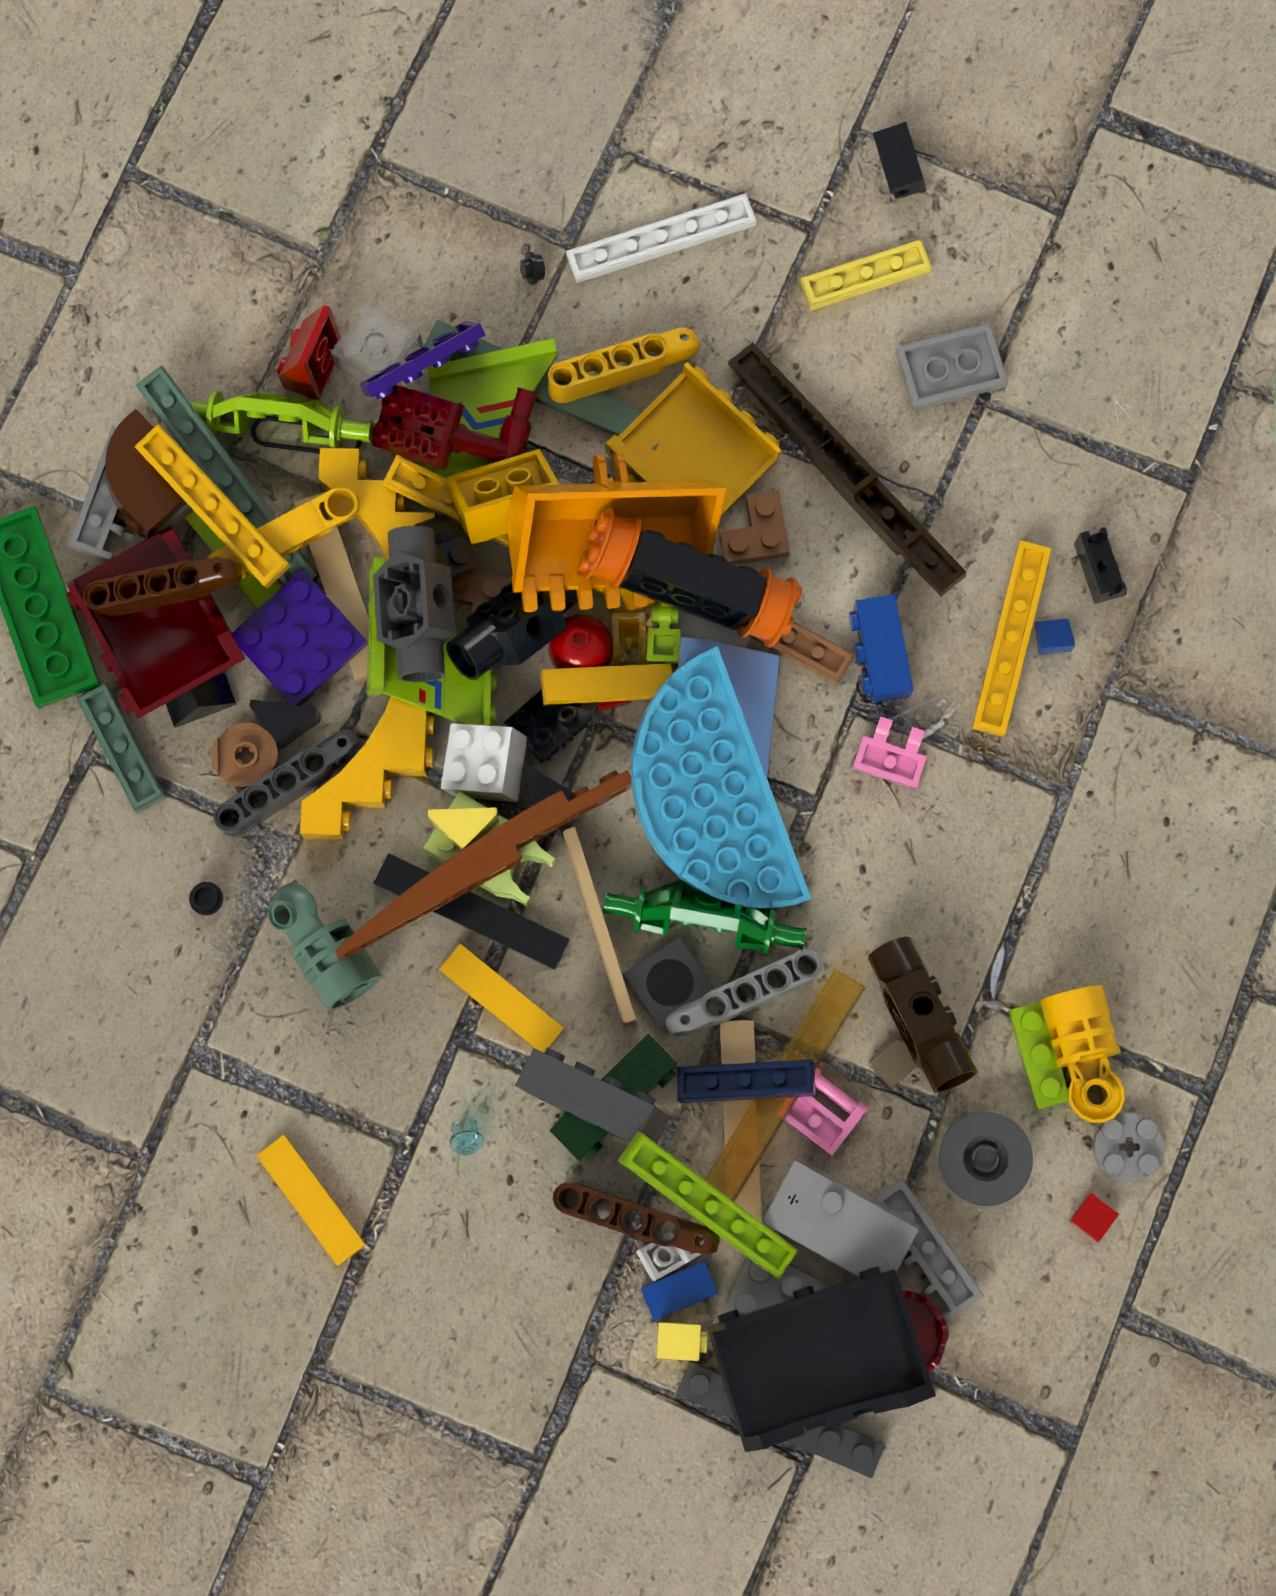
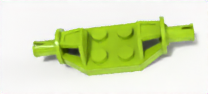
[190,390,374,448]

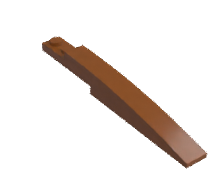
[335,770,632,962]

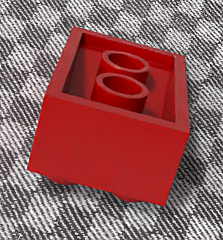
[277,305,344,400]

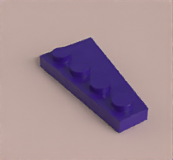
[359,321,486,399]

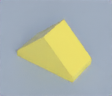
[428,807,499,851]

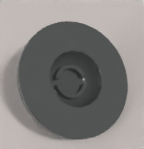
[939,1112,1033,1206]

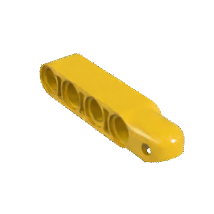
[548,327,700,404]
[206,487,360,580]

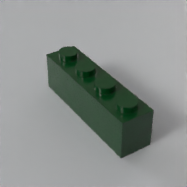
[549,1034,677,1161]

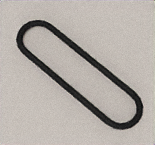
[251,416,362,454]

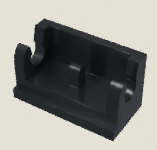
[873,122,926,199]
[1074,527,1127,604]

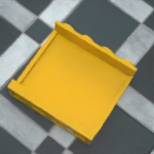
[605,362,782,518]

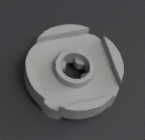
[1093,1112,1164,1182]

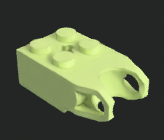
[423,791,556,906]

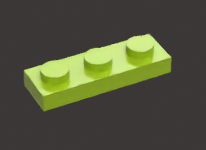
[1008,1002,1069,1110]

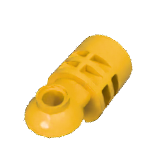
[1040,985,1125,1123]

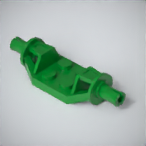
[603,880,807,956]

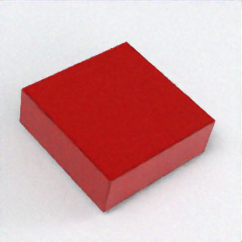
[1069,1193,1119,1242]

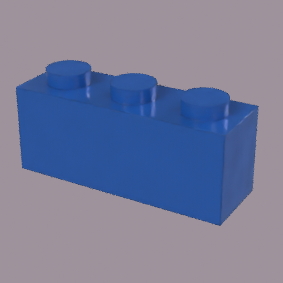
[849,594,913,704]

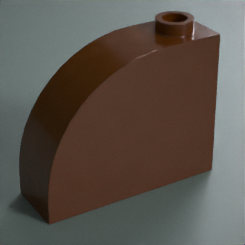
[105,409,187,539]

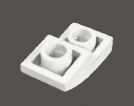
[636,1218,705,1282]

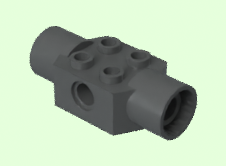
[373,526,456,682]

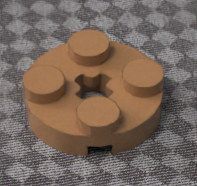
[211,722,280,789]

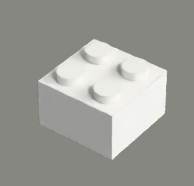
[440,724,527,802]

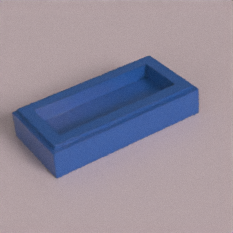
[641,1261,718,1321]

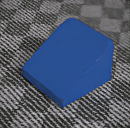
[1035,619,1075,655]

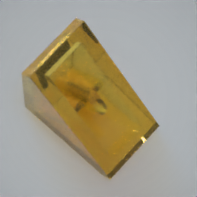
[612,610,647,666]

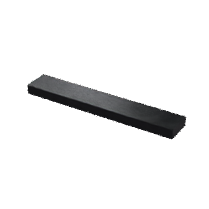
[374,853,570,970]

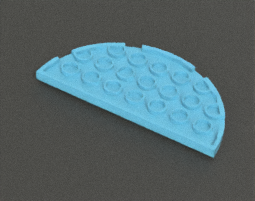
[631,646,811,908]

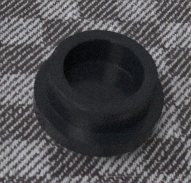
[520,252,545,285]
[189,882,224,916]

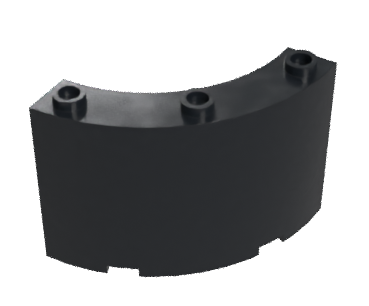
[706,1266,936,1452]

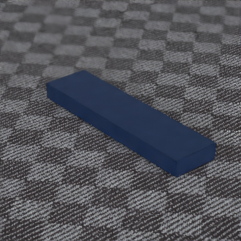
[677,1059,815,1103]

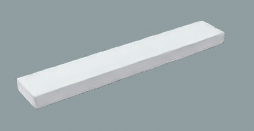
[566,193,757,284]

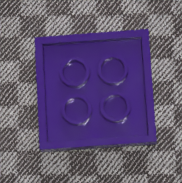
[232,570,368,706]

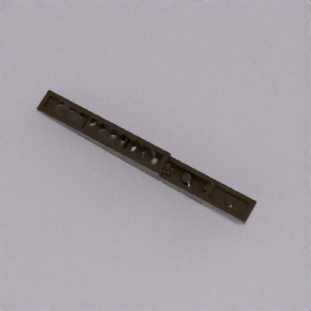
[728,342,966,597]

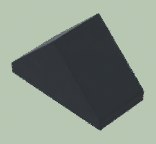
[166,673,237,728]
[249,699,321,749]

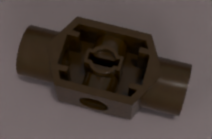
[868,937,978,1093]

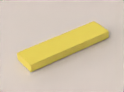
[800,239,932,311]

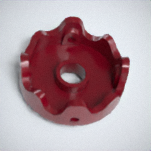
[902,1290,949,1373]

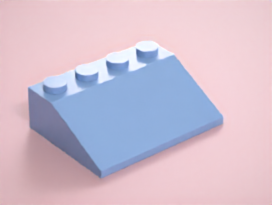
[678,637,780,777]

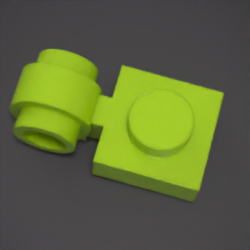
[647,602,681,664]

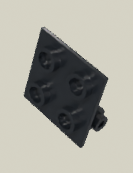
[504,689,592,763]

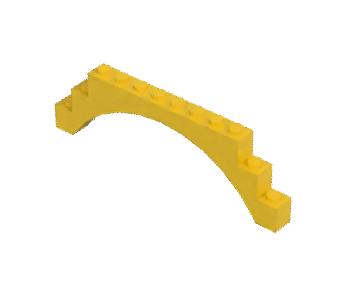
[300,448,436,840]

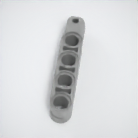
[665,949,823,1036]

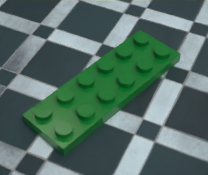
[0,506,101,709]

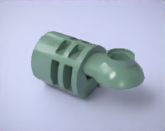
[267,883,382,1012]

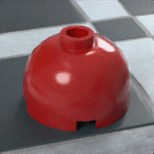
[548,614,614,669]

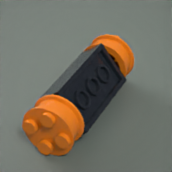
[577,507,802,648]

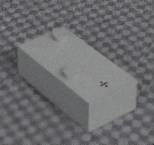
[762,1157,921,1277]

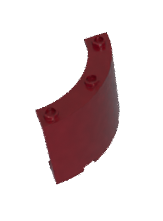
[65,525,245,719]

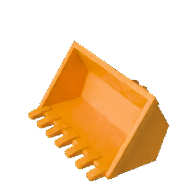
[506,454,726,612]

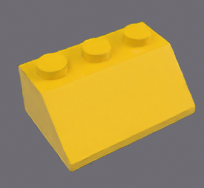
[446,449,560,545]

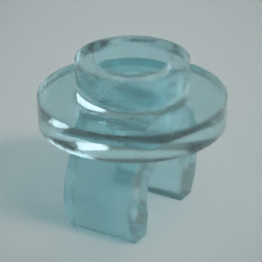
[449,1118,484,1155]

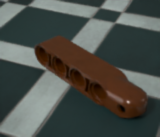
[83,557,242,617]
[553,1182,720,1254]

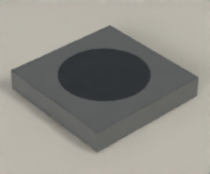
[623,936,715,1031]

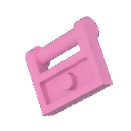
[777,1066,869,1156]

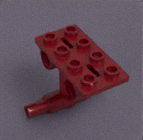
[372,385,538,470]

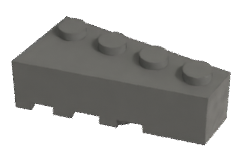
[515,1047,670,1144]

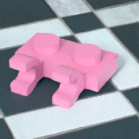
[852,716,927,790]

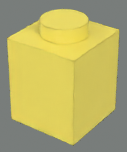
[657,1322,707,1361]

